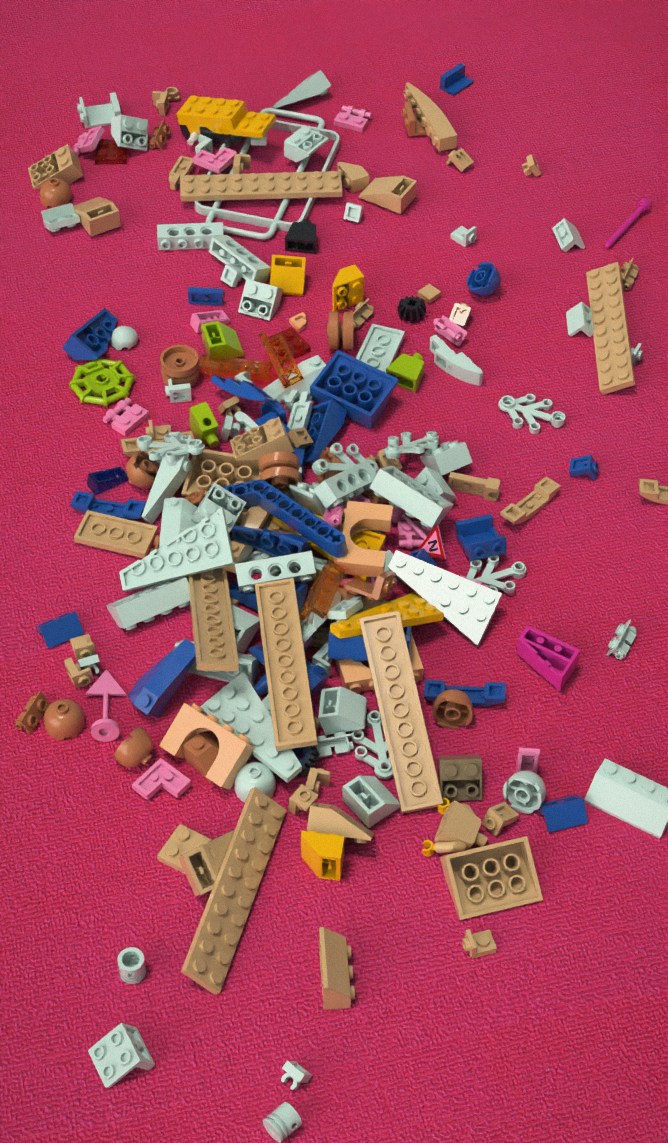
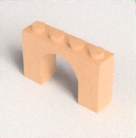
[334,501,393,578]
[335,632,423,693]
[159,703,255,790]

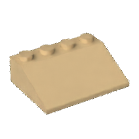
[181,449,261,498]
[440,836,543,920]

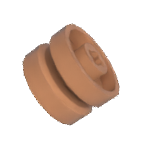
[327,311,353,350]
[160,344,200,387]
[258,451,300,493]

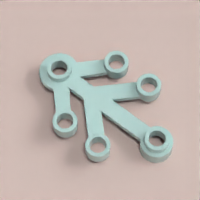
[499,394,565,434]
[384,431,439,459]
[137,434,205,462]
[312,443,378,475]
[466,555,526,594]
[352,710,393,780]

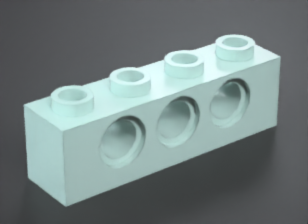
[157,222,224,250]
[209,235,271,283]
[313,460,377,508]
[235,551,316,593]

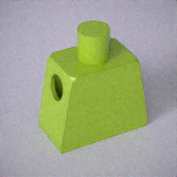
[386,353,425,393]
[189,402,220,448]

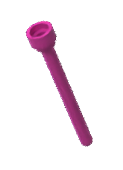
[604,198,652,249]

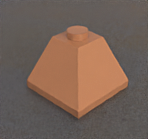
[183,733,219,784]

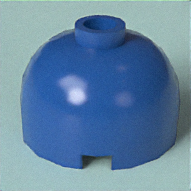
[466,262,501,297]

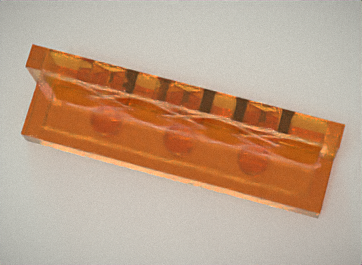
[258,331,304,388]
[199,355,272,381]
[299,559,345,620]

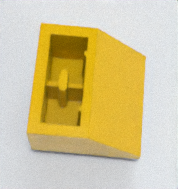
[270,255,306,296]
[332,264,364,311]
[301,831,344,881]

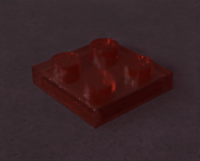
[95,139,128,165]
[263,327,311,365]

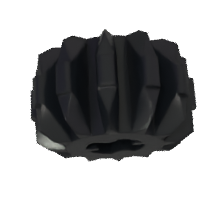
[397,295,426,323]

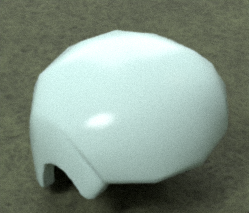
[110,326,138,351]

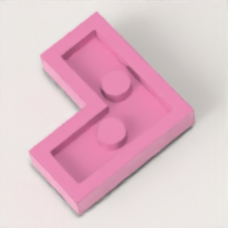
[193,147,237,174]
[132,758,192,800]

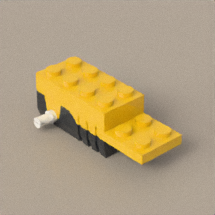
[176,95,277,145]

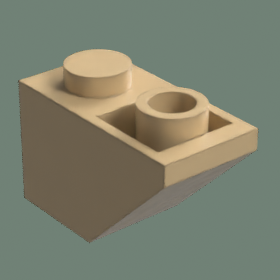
[336,162,369,193]

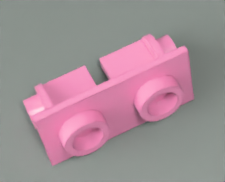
[433,315,468,347]
[322,506,344,529]

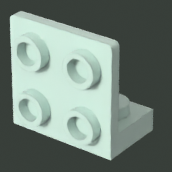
[88,1023,155,1088]

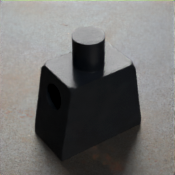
[285,219,316,254]

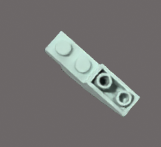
[429,334,483,386]

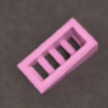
[190,310,230,333]
[516,748,540,774]

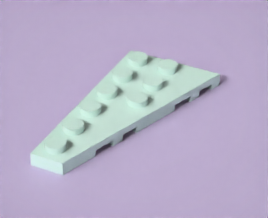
[119,507,235,592]
[388,550,502,647]
[200,672,302,783]

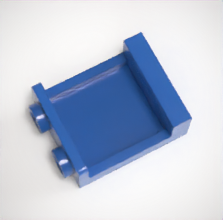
[455,514,507,561]

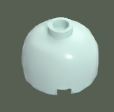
[234,762,276,802]
[503,770,546,814]

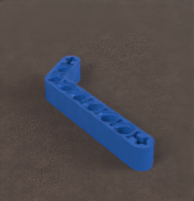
[223,480,348,558]

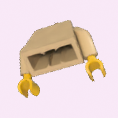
[422,798,488,857]

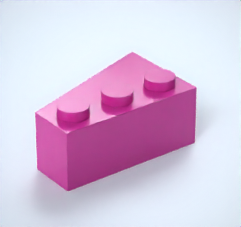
[516,625,580,691]

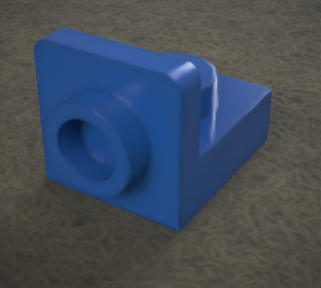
[260,399,287,425]
[569,455,599,480]

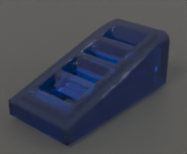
[87,466,129,495]

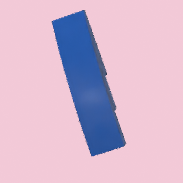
[210,375,276,404]

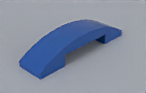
[70,491,146,520]
[424,680,506,707]

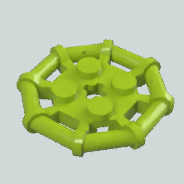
[69,357,135,407]

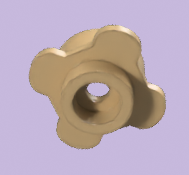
[164,87,180,101]

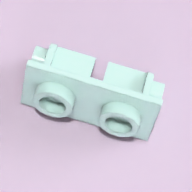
[606,619,637,660]
[314,732,354,758]

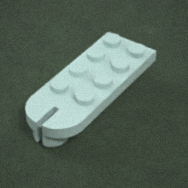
[356,324,405,373]

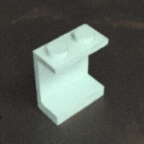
[77,92,121,129]

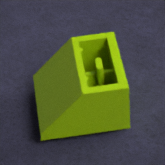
[201,321,244,363]

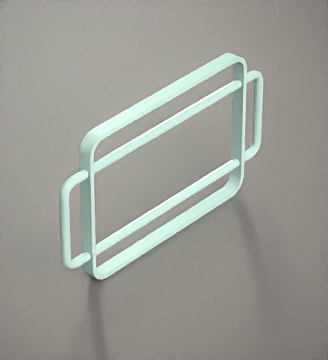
[194,108,340,240]

